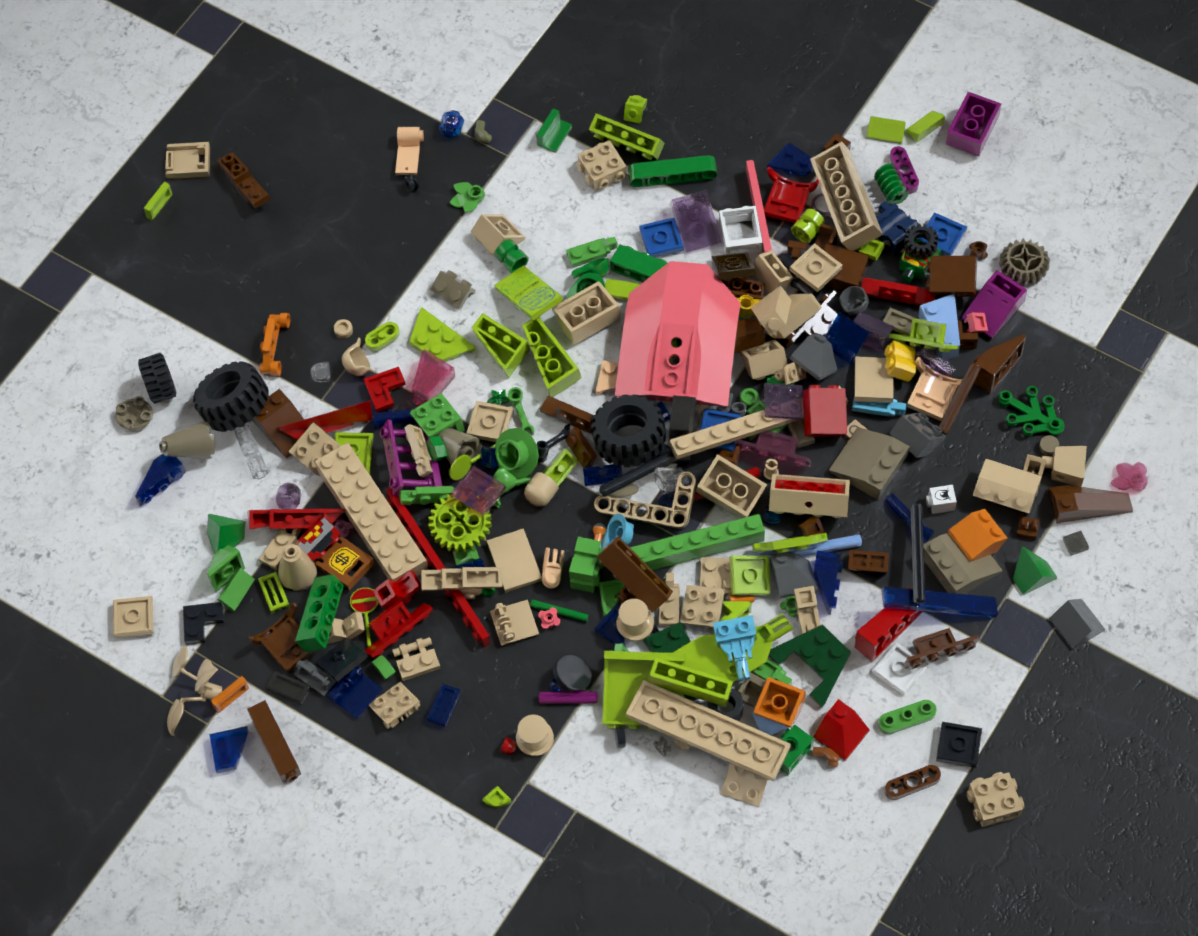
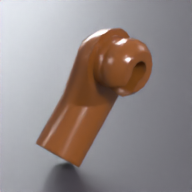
[813,747,840,767]

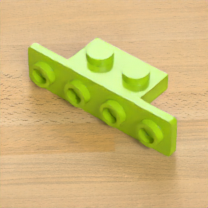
[889,318,958,352]

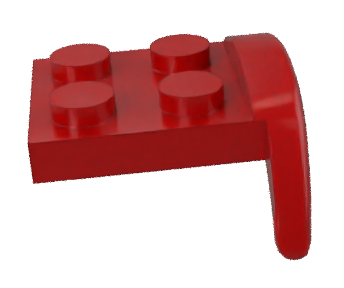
[764,167,820,223]

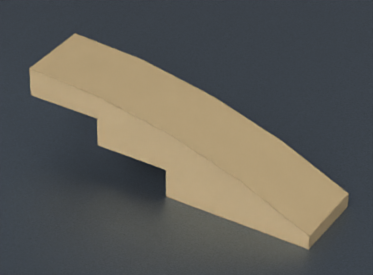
[421,567,502,591]

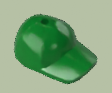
[572,258,609,279]

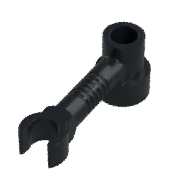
[537,424,570,462]

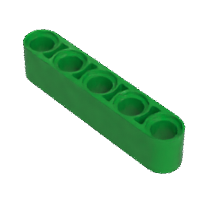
[627,156,717,187]

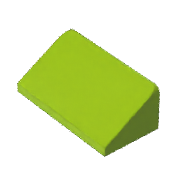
[906,110,945,142]
[867,116,906,144]
[542,448,579,486]

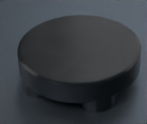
[552,654,592,693]

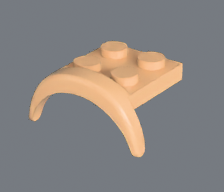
[906,357,962,421]

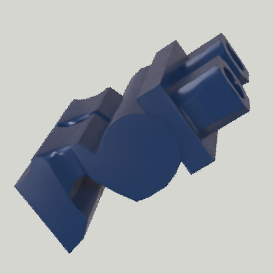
[875,201,919,255]

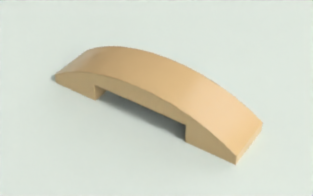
[794,586,821,634]

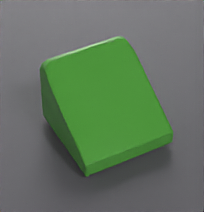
[452,544,480,567]

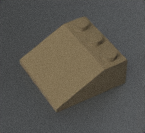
[828,427,910,500]
[923,533,1003,600]

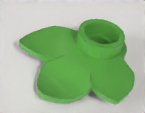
[450,182,485,213]

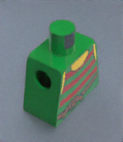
[899,239,941,282]

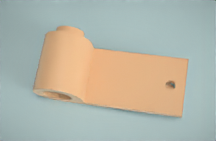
[395,127,424,175]

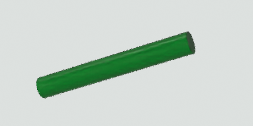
[530,599,589,622]

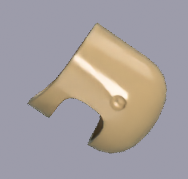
[524,472,559,507]

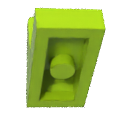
[720,601,752,621]

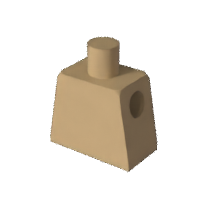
[1042,446,1087,487]

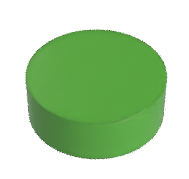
[740,388,759,408]

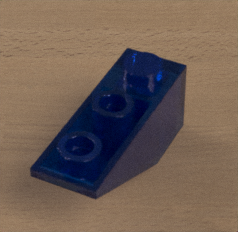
[135,454,186,507]
[814,550,843,615]

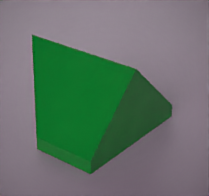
[207,513,246,555]
[1013,546,1057,595]

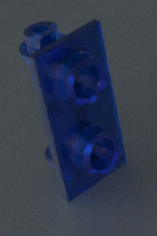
[583,465,622,486]

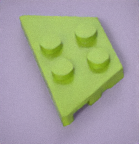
[410,307,476,365]
[752,533,828,553]

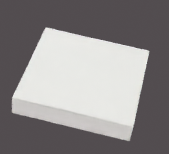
[872,642,928,696]

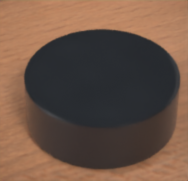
[615,728,626,749]

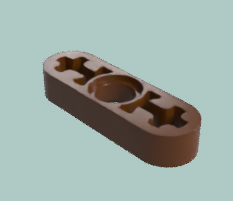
[885,765,941,800]

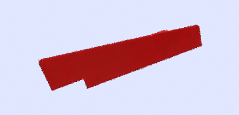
[278,401,373,440]
[247,509,344,529]

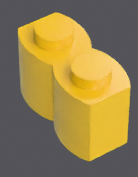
[884,340,916,382]

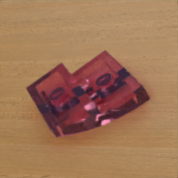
[451,466,506,515]

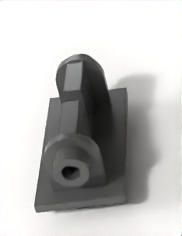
[293,660,337,696]

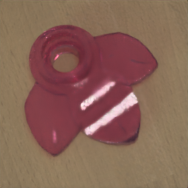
[1111,462,1148,491]

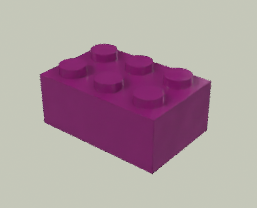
[946,91,1002,156]

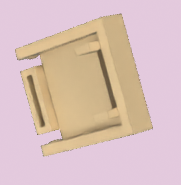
[166,142,210,179]

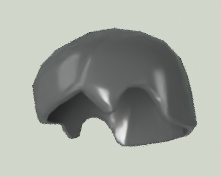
[839,286,869,316]

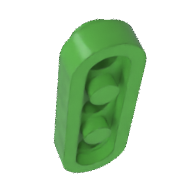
[878,700,937,734]

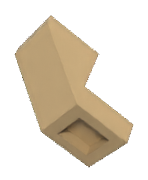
[327,611,365,644]

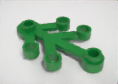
[997,386,1065,436]

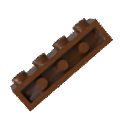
[597,536,673,613]

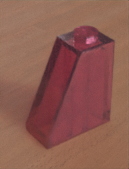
[412,349,455,406]

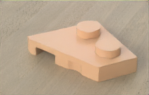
[596,360,619,395]

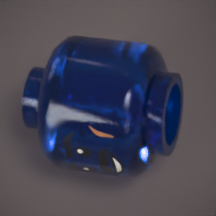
[439,110,464,138]

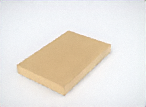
[855,357,893,403]
[487,529,542,593]

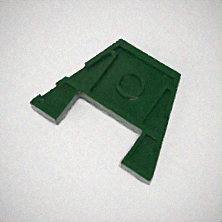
[769,624,851,708]

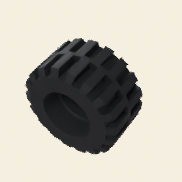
[138,352,177,404]

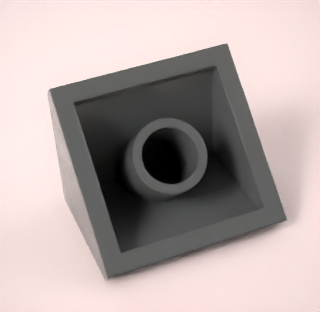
[1049,599,1105,650]

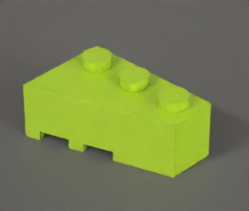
[471,313,531,378]

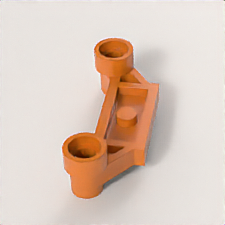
[260,313,290,376]

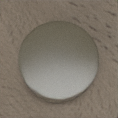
[1039,435,1059,456]

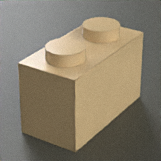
[754,250,794,294]

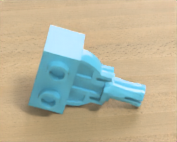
[713,615,757,681]

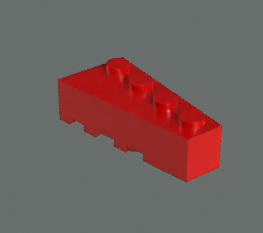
[855,587,927,662]

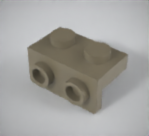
[430,270,476,309]

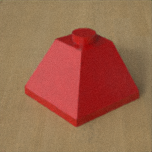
[813,699,870,761]

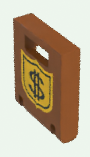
[315,536,375,591]

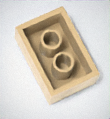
[695,454,767,519]

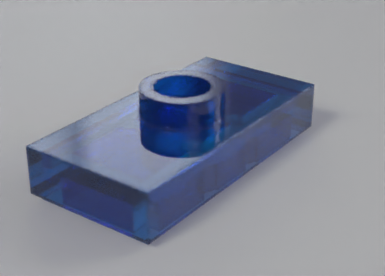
[427,683,461,727]

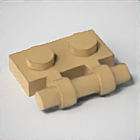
[392,637,441,681]

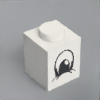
[926,485,957,514]

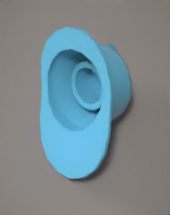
[601,513,634,549]

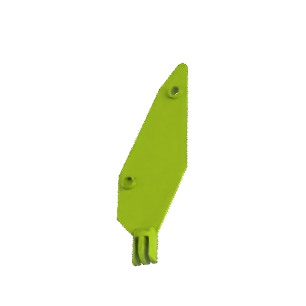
[673,613,793,683]

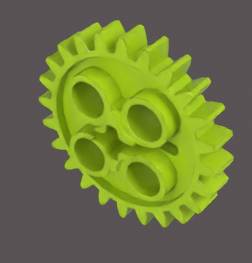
[429,492,492,553]

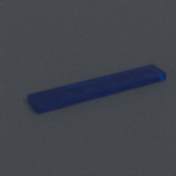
[881,587,998,618]

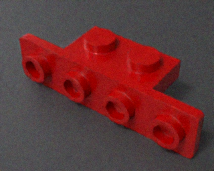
[861,277,935,306]
[364,600,433,658]

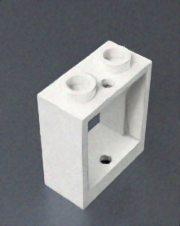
[719,206,763,255]

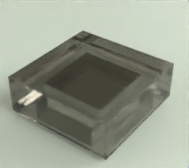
[1063,531,1089,556]

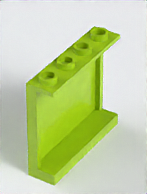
[602,651,685,730]

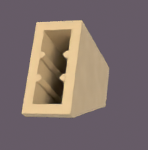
[751,285,792,336]
[767,294,822,338]

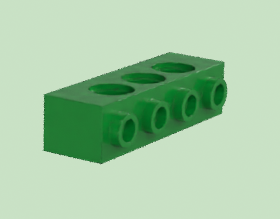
[295,574,344,652]

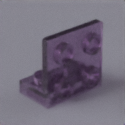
[761,383,803,420]

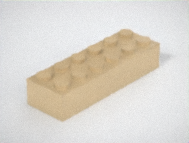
[810,141,883,251]

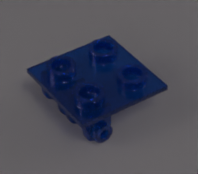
[823,312,870,364]
[327,666,383,718]

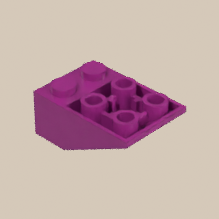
[962,270,1027,339]

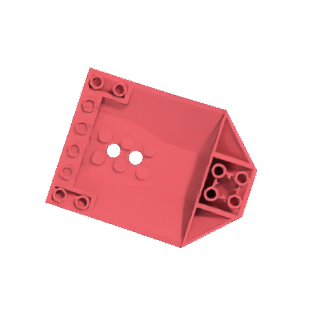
[615,261,741,407]

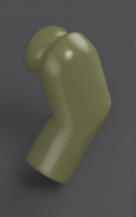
[474,120,492,144]

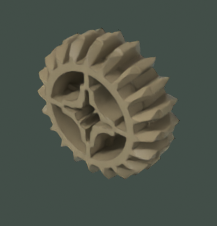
[999,238,1050,286]

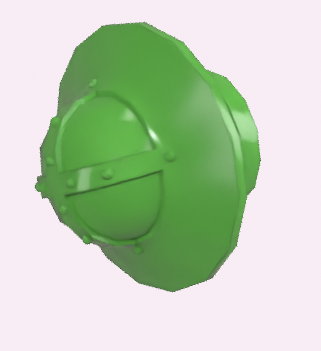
[494,428,539,479]

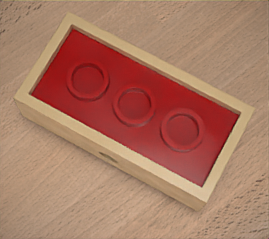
[769,474,850,518]

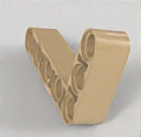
[594,472,696,529]

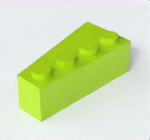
[522,317,582,397]

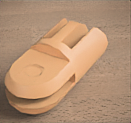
[542,548,564,589]

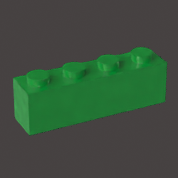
[610,244,667,283]

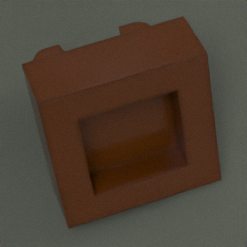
[787,240,807,261]
[798,516,825,536]
[1016,516,1040,540]

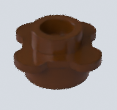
[969,241,988,259]

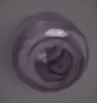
[276,483,302,509]

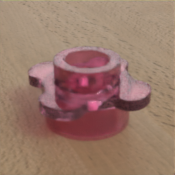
[334,517,353,538]

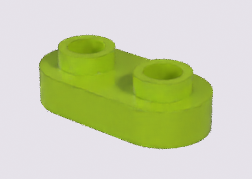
[365,322,400,351]

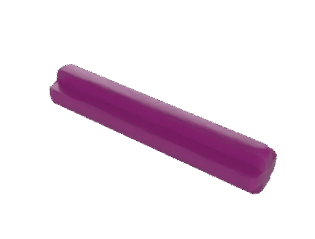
[539,692,598,704]

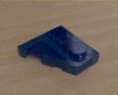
[767,142,814,177]
[209,726,249,774]

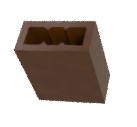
[824,243,869,291]
[926,256,977,297]

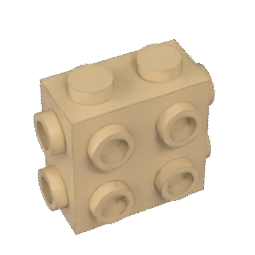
[576,140,627,191]
[967,772,1025,827]

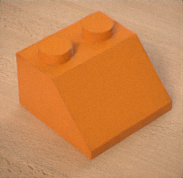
[948,509,1008,561]
[753,677,806,728]

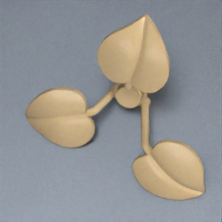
[167,645,222,736]

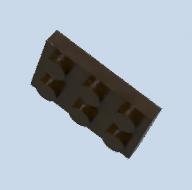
[711,252,756,281]

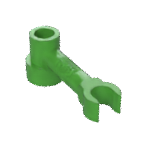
[508,387,534,435]

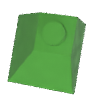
[207,545,245,593]

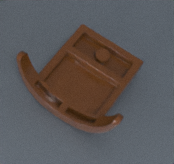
[248,602,315,673]

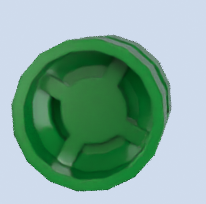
[494,239,529,273]

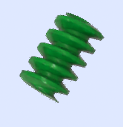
[874,163,909,205]

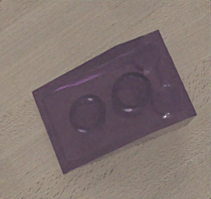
[670,190,722,253]

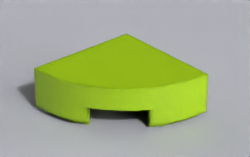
[482,786,512,808]

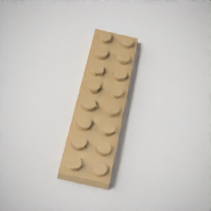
[626,680,791,781]

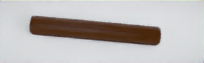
[939,363,981,433]

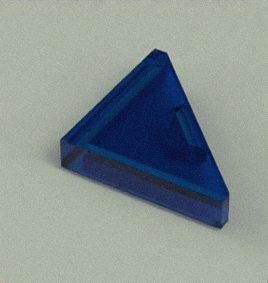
[595,603,625,646]

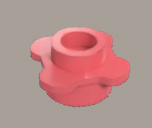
[538,607,560,629]

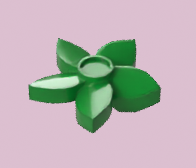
[487,389,509,405]

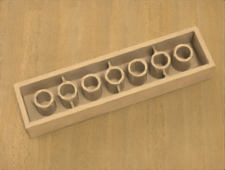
[315,443,428,582]

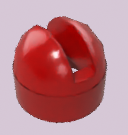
[500,737,516,755]

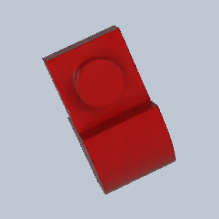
[373,570,421,608]

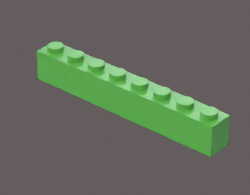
[613,514,765,580]

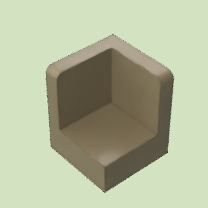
[738,672,766,708]

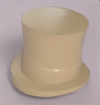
[616,599,654,641]
[516,715,554,756]

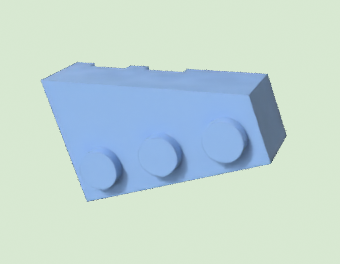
[918,294,960,362]

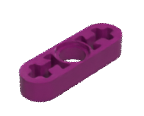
[890,146,919,194]

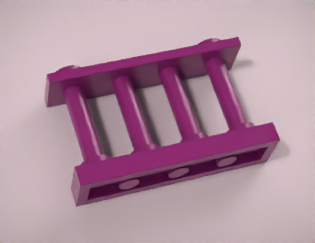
[380,420,442,496]

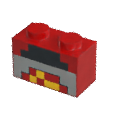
[295,515,340,561]

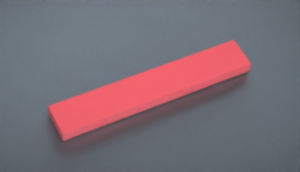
[746,160,772,253]

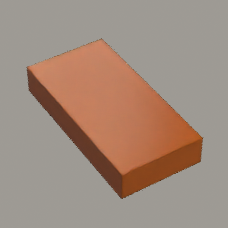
[211,676,249,713]

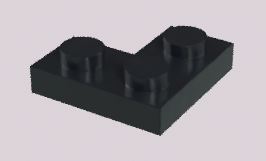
[183,602,224,645]

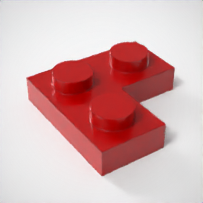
[364,366,406,413]

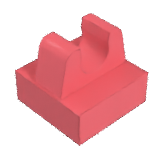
[964,312,988,333]

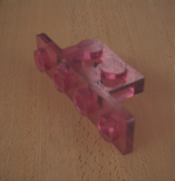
[735,430,811,467]

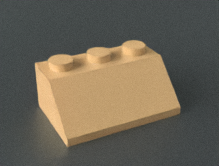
[552,281,621,345]
[973,459,1042,513]

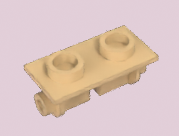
[775,362,807,385]

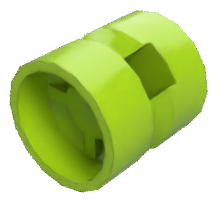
[791,209,825,243]

